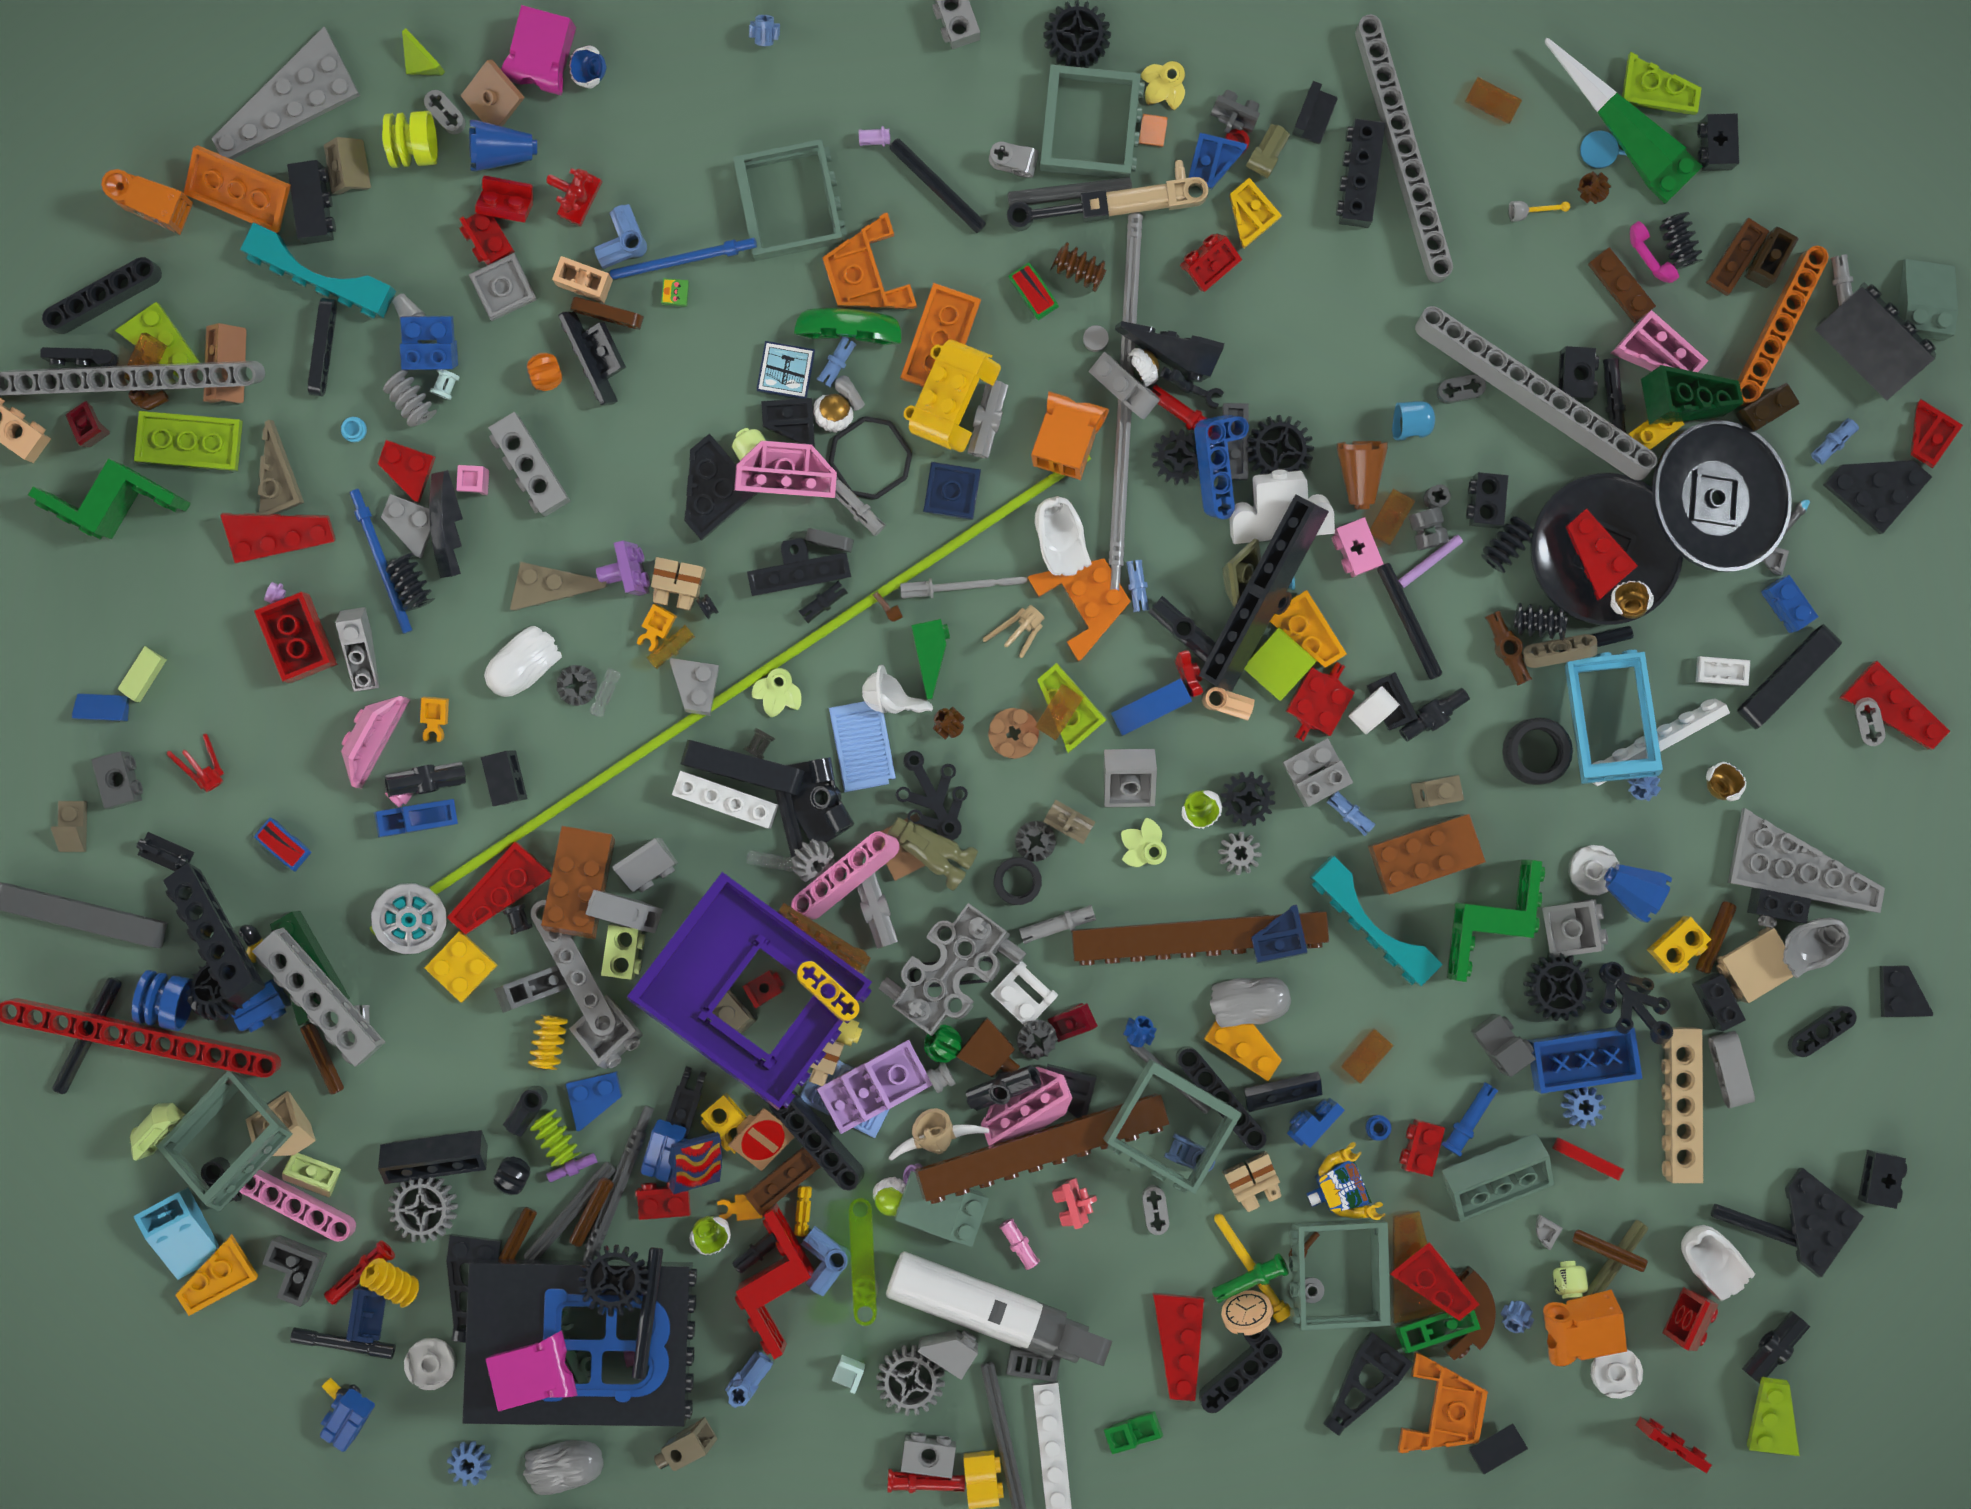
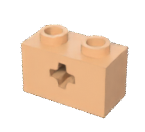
[552,256,613,303]

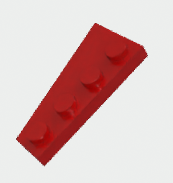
[1839,661,1950,750]
[447,842,552,935]
[1153,1293,1204,1401]

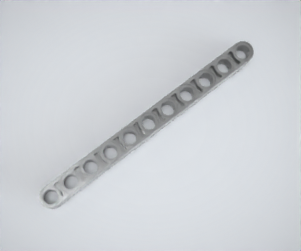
[1355,14,1453,283]
[1415,306,1657,480]
[0,361,265,395]

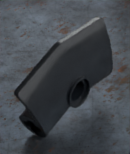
[786,757,854,843]

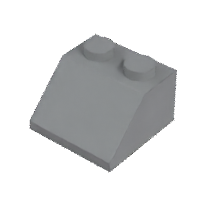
[1104,749,1157,807]
[612,838,678,893]
[918,1329,978,1380]

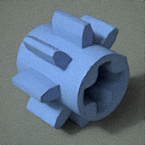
[749,15,780,46]
[1627,776,1661,801]
[1501,1301,1534,1333]

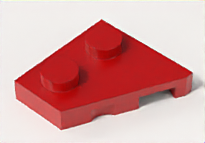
[1910,399,1963,468]
[377,440,436,503]

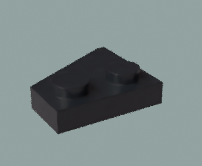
[761,398,815,448]
[1880,965,1933,1017]
[1046,1064,1097,1118]

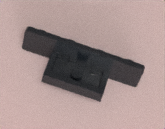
[558,312,626,405]

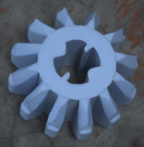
[1561,1087,1606,1128]
[447,1441,492,1486]

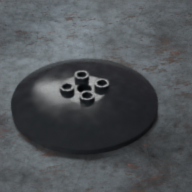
[1652,420,1792,572]
[1530,473,1683,625]

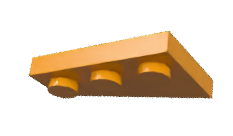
[1270,590,1347,668]
[1203,1020,1282,1081]
[176,1234,258,1316]

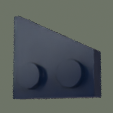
[1251,905,1308,964]

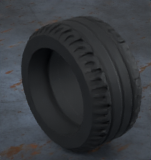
[1502,718,1573,785]

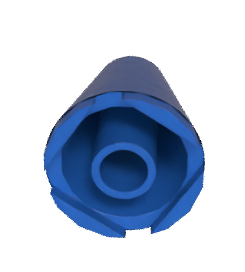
[469,120,537,171]

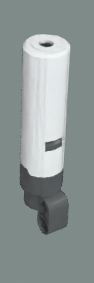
[886,1251,1113,1366]

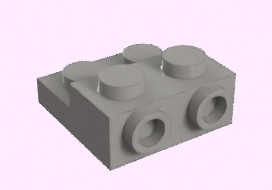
[1542,899,1608,957]
[569,995,643,1069]

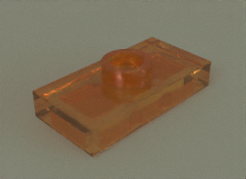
[1465,77,1522,124]
[124,332,167,381]
[1370,488,1415,545]
[1035,684,1084,740]
[1340,1028,1394,1084]

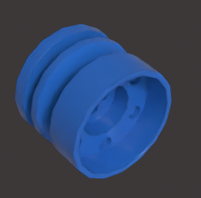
[131,970,193,1031]

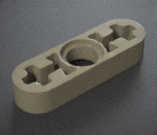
[1523,634,1598,668]

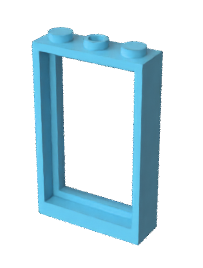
[1565,650,1663,784]

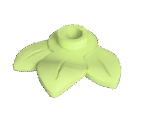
[752,668,802,717]
[1121,818,1167,867]

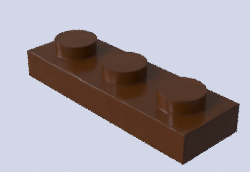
[1706,217,1769,296]
[1587,247,1656,323]
[744,1147,821,1216]

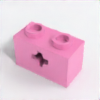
[1332,517,1383,578]

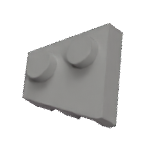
[381,494,431,558]

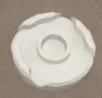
[1568,845,1619,895]
[404,1338,456,1390]
[1590,1349,1643,1399]

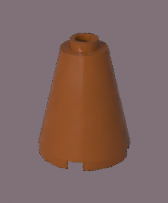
[1337,441,1388,509]

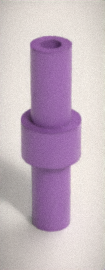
[546,1153,598,1183]

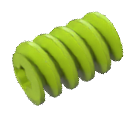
[530,1109,582,1167]

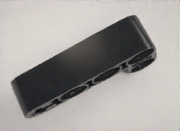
[1199,1327,1283,1413]

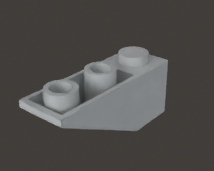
[335,607,379,692]
[586,890,663,933]

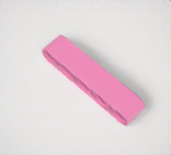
[791,831,899,920]
[239,1170,356,1242]

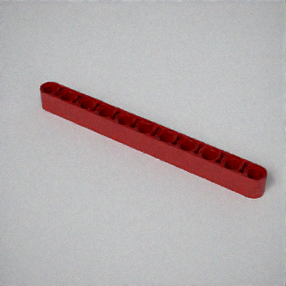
[0,998,281,1078]

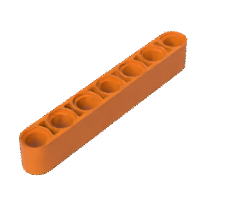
[1738,246,1829,407]

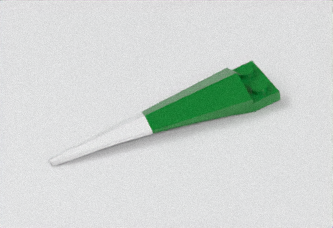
[1545,38,1703,204]

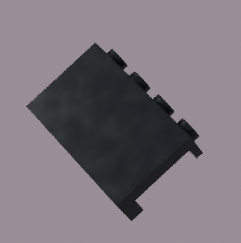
[1815,282,1936,401]

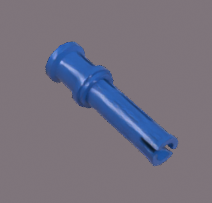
[1441,1082,1498,1157]

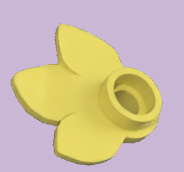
[1140,61,1185,110]

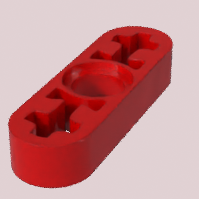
[1552,1137,1625,1181]

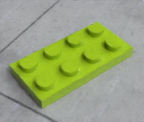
[134,411,243,471]

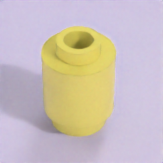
[836,1020,863,1046]

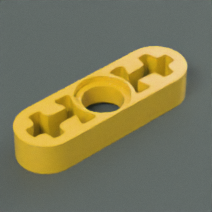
[797,961,859,1021]

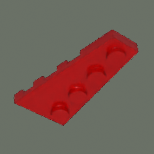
[220,513,336,563]

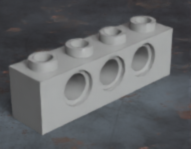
[488,412,571,517]

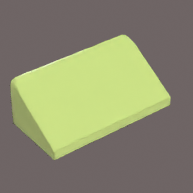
[118,646,167,702]
[282,1153,341,1197]

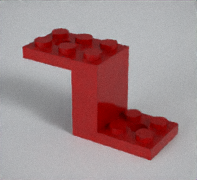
[735,1203,814,1359]

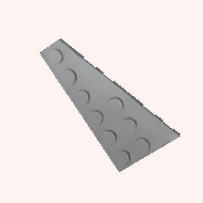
[212,27,360,160]
[1728,808,1885,913]

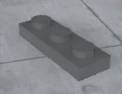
[1222,403,1249,480]

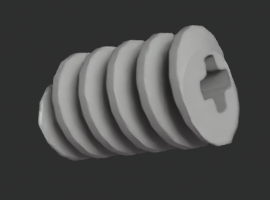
[383,370,437,427]

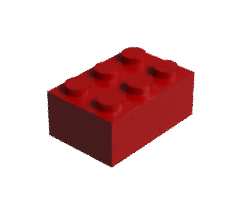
[254,591,338,683]

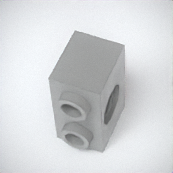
[901,1432,956,1478]

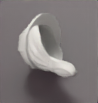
[862,665,933,714]

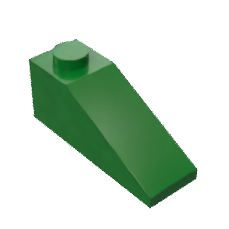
[911,619,950,701]
[1395,1310,1481,1353]

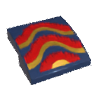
[668,1132,722,1194]

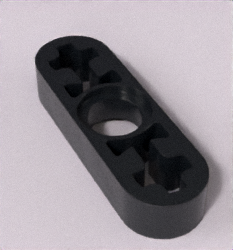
[1788,1005,1857,1057]

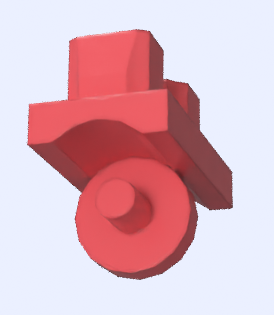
[1052,1178,1097,1229]

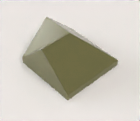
[1222,539,1261,607]

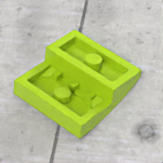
[1244,627,1317,701]

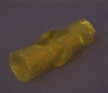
[646,625,695,669]

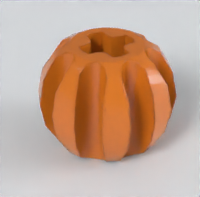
[527,353,562,391]

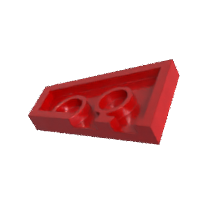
[1635,1417,1712,1474]

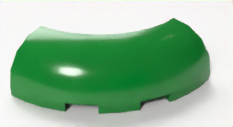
[794,308,901,345]

